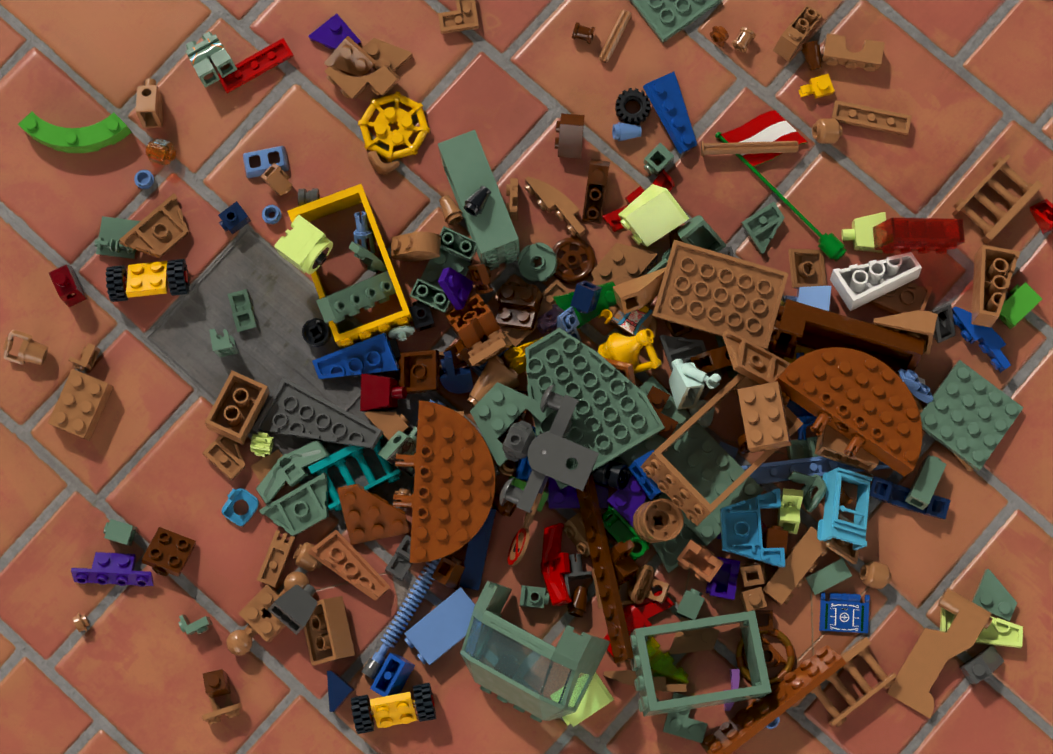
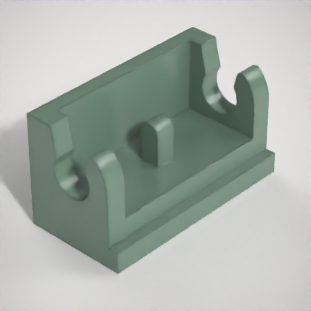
[209,329,239,357]

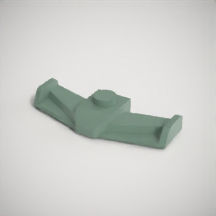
[256,440,330,505]

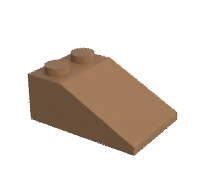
[873,310,938,355]

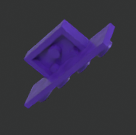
[71,552,154,587]

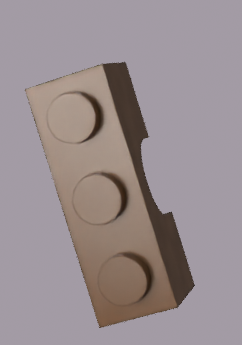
[821,33,885,72]

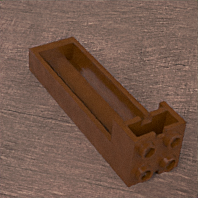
[769,299,925,375]

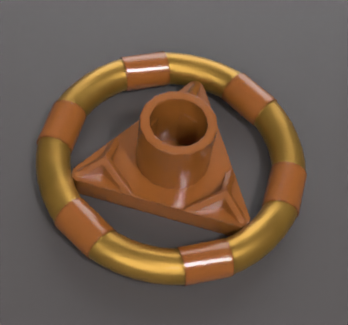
[736,628,795,686]

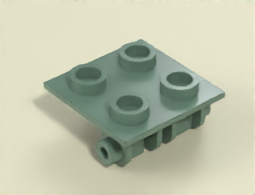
[94,216,140,259]

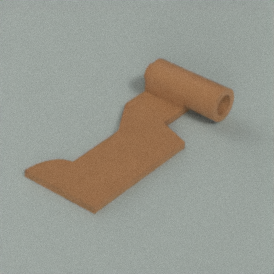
[887,588,993,718]

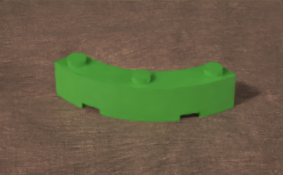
[18,112,132,153]

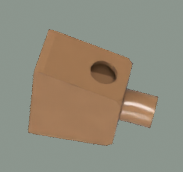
[136,79,163,128]

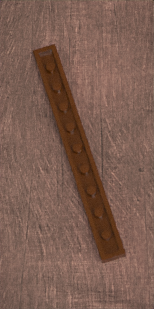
[576,472,634,664]

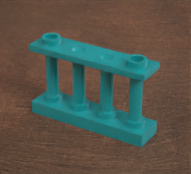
[308,436,402,512]

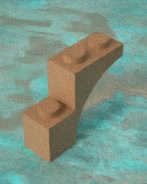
[324,65,401,99]

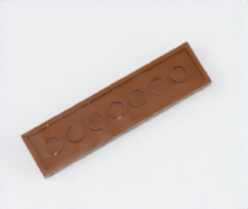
[700,645,847,754]

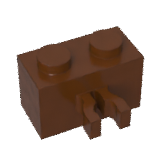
[555,113,585,159]

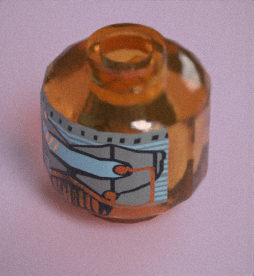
[146,138,176,166]

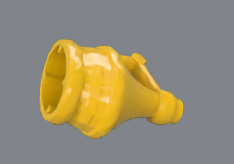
[597,328,662,373]

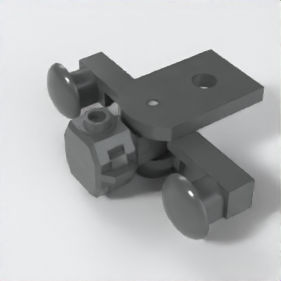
[499,385,599,513]

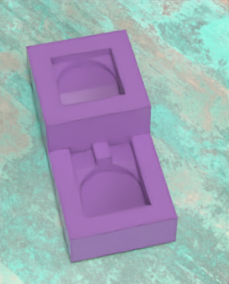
[723,669,740,711]

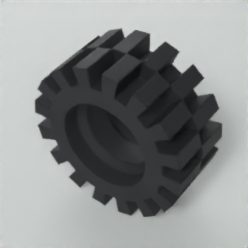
[615,88,651,125]

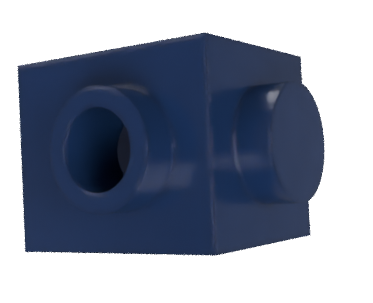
[218,201,251,235]
[570,281,602,314]

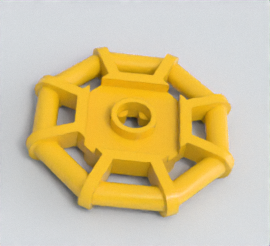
[358,91,430,162]

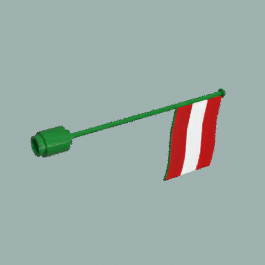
[715,110,847,262]

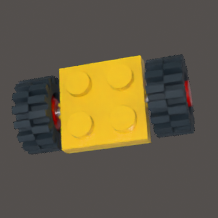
[106,259,190,302]
[351,683,436,734]

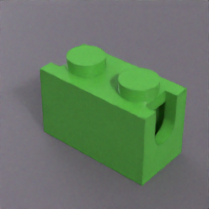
[998,282,1042,329]

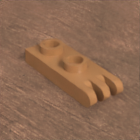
[257,530,296,588]

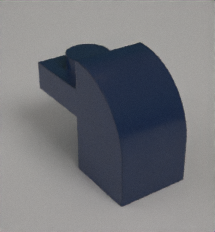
[440,351,474,394]

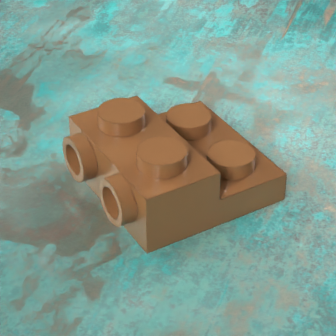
[468,330,513,366]

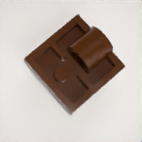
[142,527,196,577]

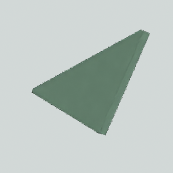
[630,0,722,43]

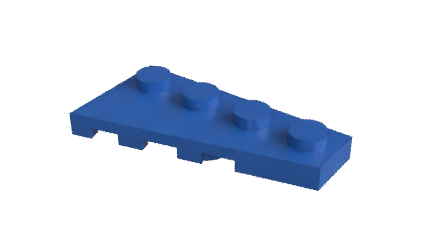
[312,333,400,379]

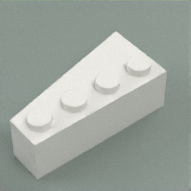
[830,252,922,311]

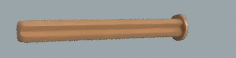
[701,141,799,157]

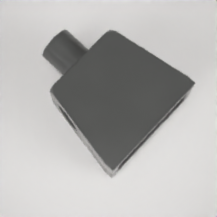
[268,584,318,635]

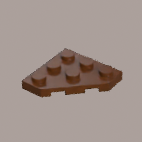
[338,484,409,545]

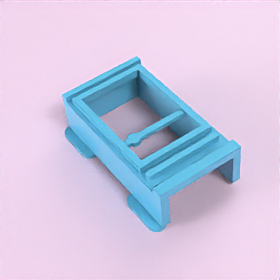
[817,467,872,550]

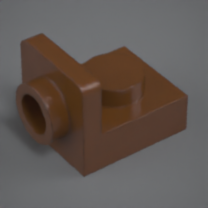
[445,339,471,367]

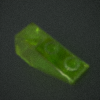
[646,637,689,684]

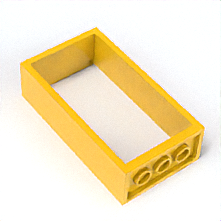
[287,184,413,348]

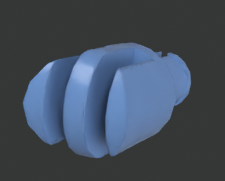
[353,211,376,253]

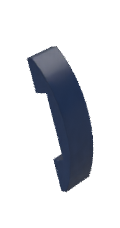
[869,476,951,520]

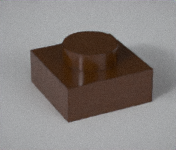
[755,610,773,631]

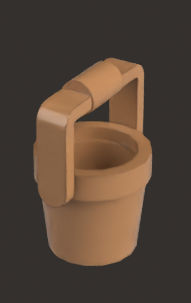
[3,330,48,365]

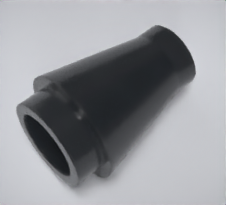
[464,186,491,217]

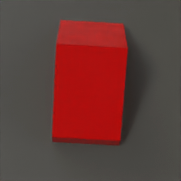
[1030,199,1053,234]

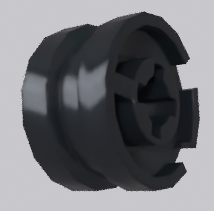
[302,318,331,347]

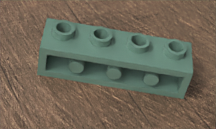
[316,271,396,324]

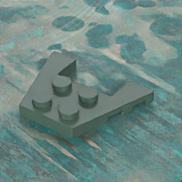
[470,382,554,467]

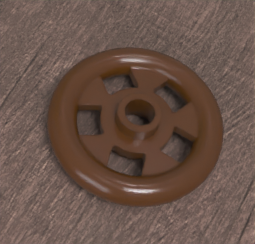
[552,237,595,283]

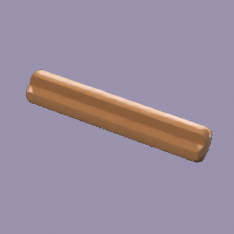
[599,10,631,63]

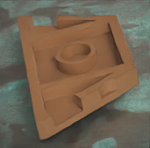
[119,193,188,258]
[591,243,658,285]
[723,329,791,384]

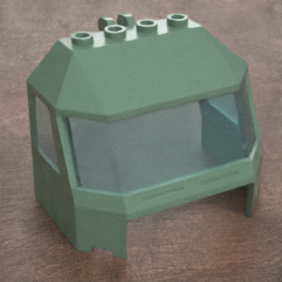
[460,581,610,722]

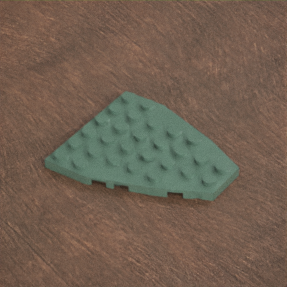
[525,328,665,490]

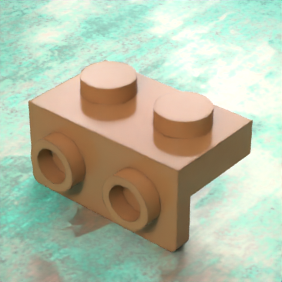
[562,511,610,558]

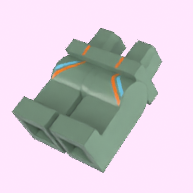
[185,32,237,88]

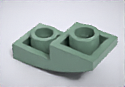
[349,241,387,273]

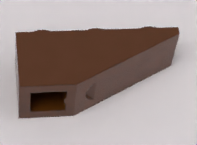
[582,159,610,223]

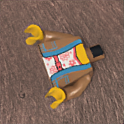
[598,299,657,344]

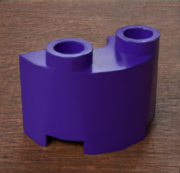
[706,557,740,600]

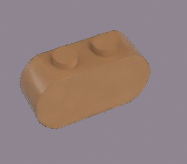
[391,232,442,262]

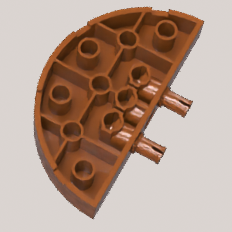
[774,347,923,476]
[393,400,496,563]

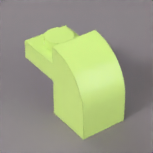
[777,488,803,534]

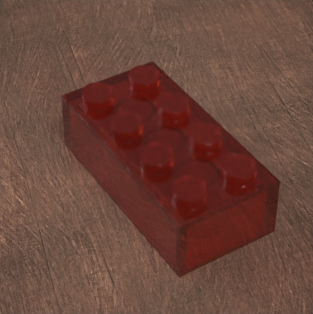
[873,218,965,254]

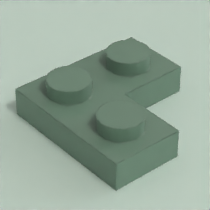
[663,692,708,743]

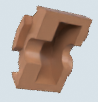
[677,539,724,583]

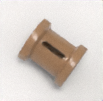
[731,27,756,53]

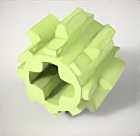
[250,432,273,457]

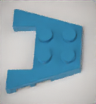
[720,489,785,568]

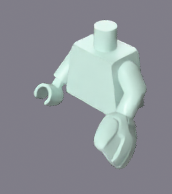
[669,359,721,428]

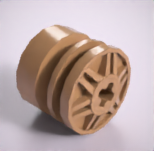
[633,498,684,543]

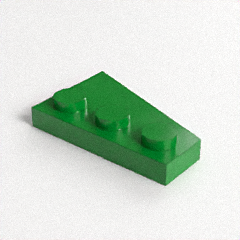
[553,281,617,329]

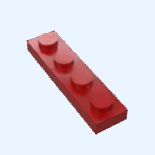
[218,38,294,93]

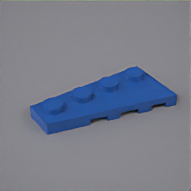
[643,71,697,154]

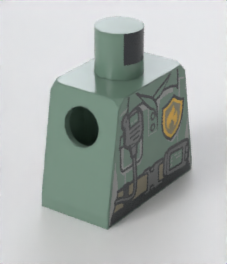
[377,427,417,478]

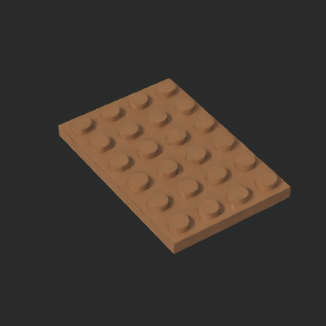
[652,240,789,350]

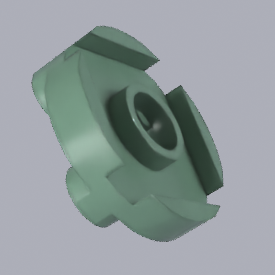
[518,242,558,282]

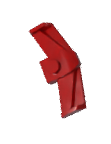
[602,169,675,232]
[541,523,572,606]
[604,590,675,658]

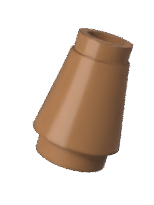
[439,195,463,225]

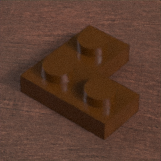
[647,386,678,440]

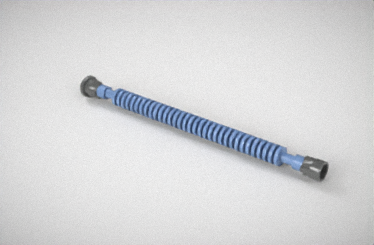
[361,465,500,680]

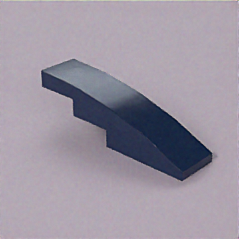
[459,508,497,590]

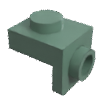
[178,615,212,635]

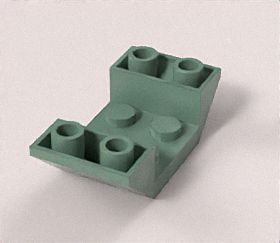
[409,226,478,313]

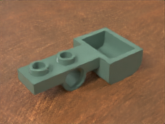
[647,215,727,274]

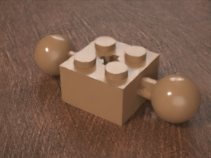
[226,572,310,656]

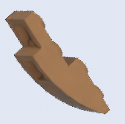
[524,176,585,238]

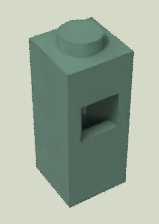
[905,455,947,510]

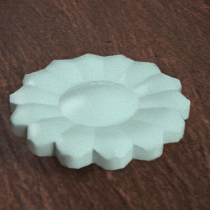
[388,325,415,341]

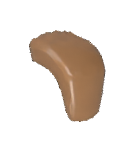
[368,151,400,175]

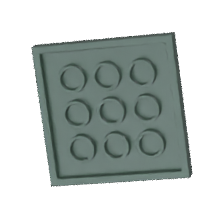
[920,360,1024,471]

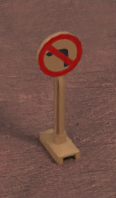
[507,483,547,567]

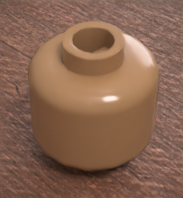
[812,118,843,144]
[293,542,322,572]
[860,561,892,589]

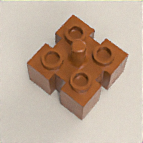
[445,294,501,349]

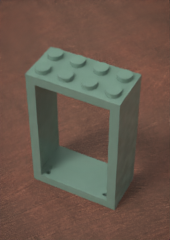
[438,130,520,271]
[629,610,772,717]

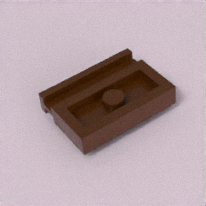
[467,263,493,293]

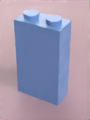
[404,587,482,665]

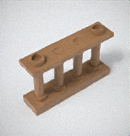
[952,154,1043,245]
[811,637,897,727]

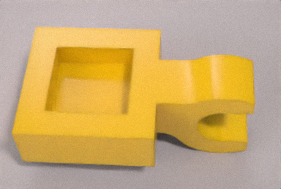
[798,74,835,99]

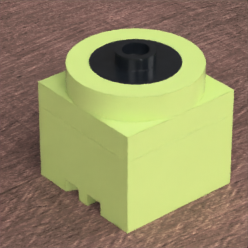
[274,215,333,275]

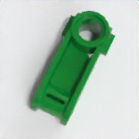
[602,505,650,561]

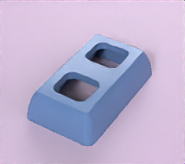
[243,146,289,178]

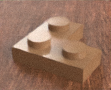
[438,0,479,34]

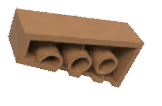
[971,244,1020,328]

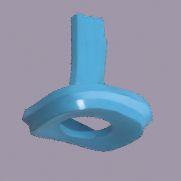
[221,488,259,526]

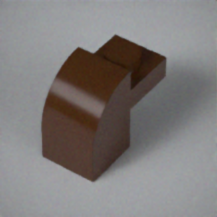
[609,539,639,586]

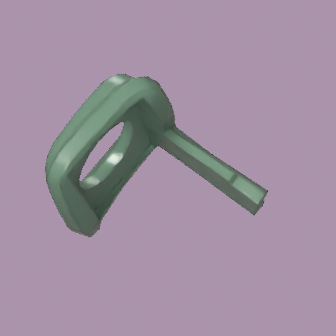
[787,470,827,512]

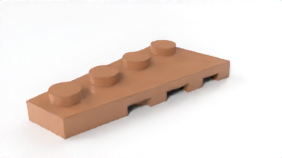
[868,283,933,314]
[308,530,390,601]

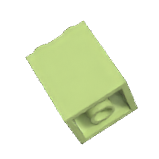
[618,184,689,247]
[549,672,614,727]

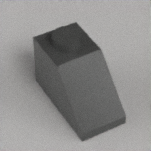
[959,645,1004,684]

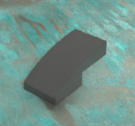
[385,534,413,581]

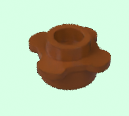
[710,26,729,47]

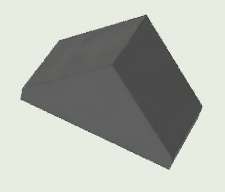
[930,303,956,343]

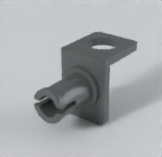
[564,554,592,597]

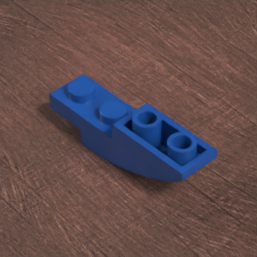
[952,306,1011,373]

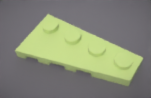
[940,608,1023,648]

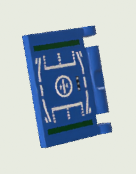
[819,592,870,633]

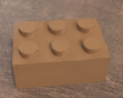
[48,369,113,441]
[205,371,270,444]
[737,381,791,453]

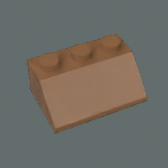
[304,596,355,666]

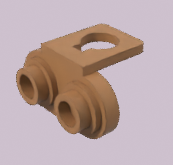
[628,565,670,604]
[202,694,242,725]

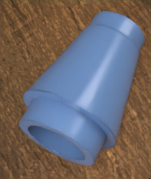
[612,122,642,142]

